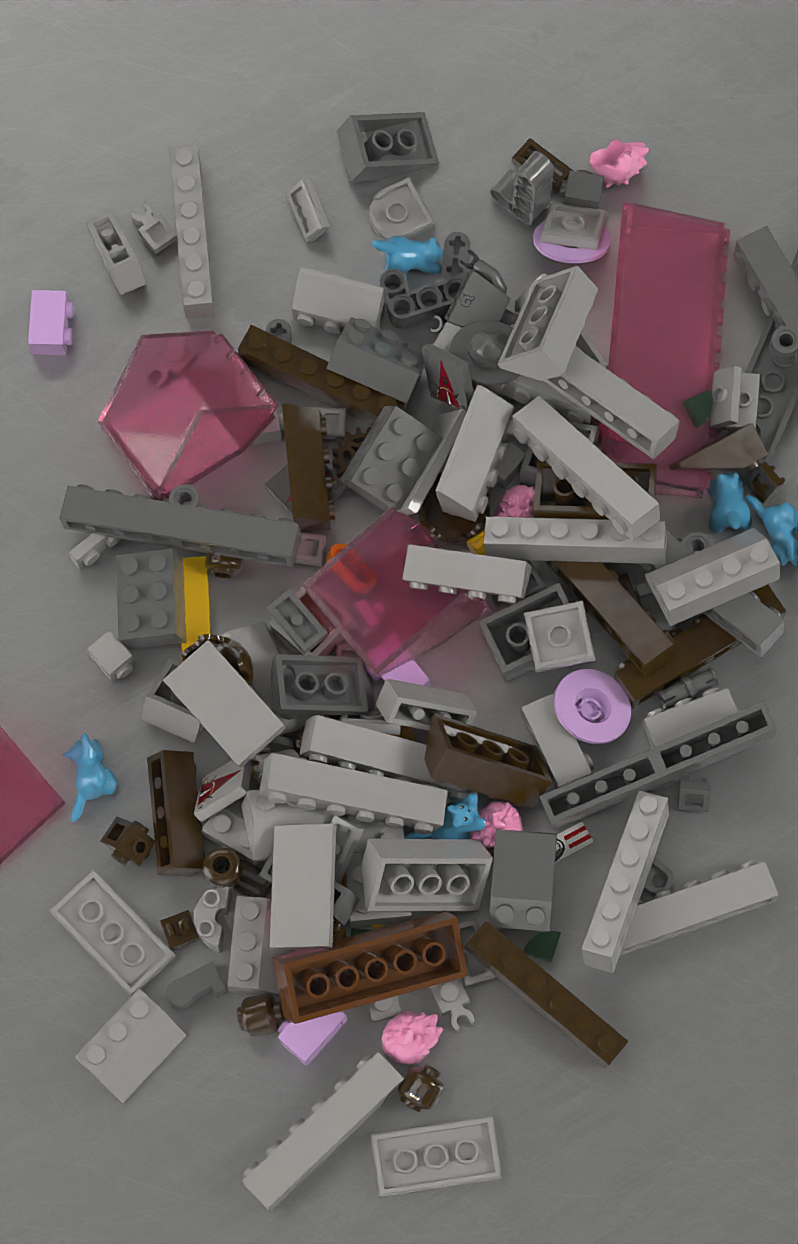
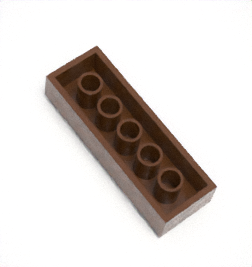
[272,911,468,1024]

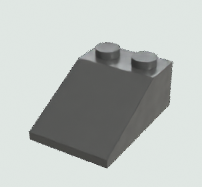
[337,112,439,182]
[489,829,557,932]

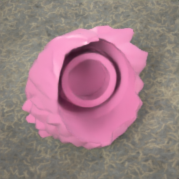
[589,139,649,188]
[493,484,535,518]
[470,801,523,856]
[382,1011,443,1065]

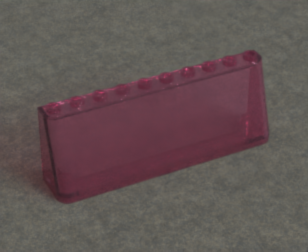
[601,202,730,498]

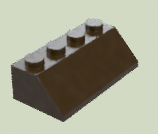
[282,403,336,533]
[533,460,657,520]
[424,714,552,809]

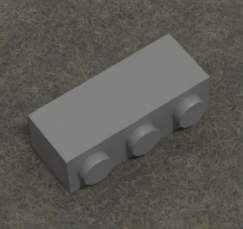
[376,678,477,730]
[643,688,738,748]
[521,693,595,789]

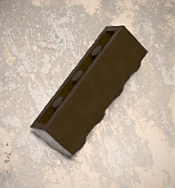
[147,750,205,876]

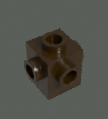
[100,816,155,867]

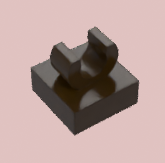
[745,461,786,504]
[160,910,200,950]

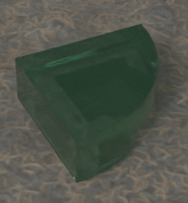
[682,389,713,429]
[523,931,561,963]

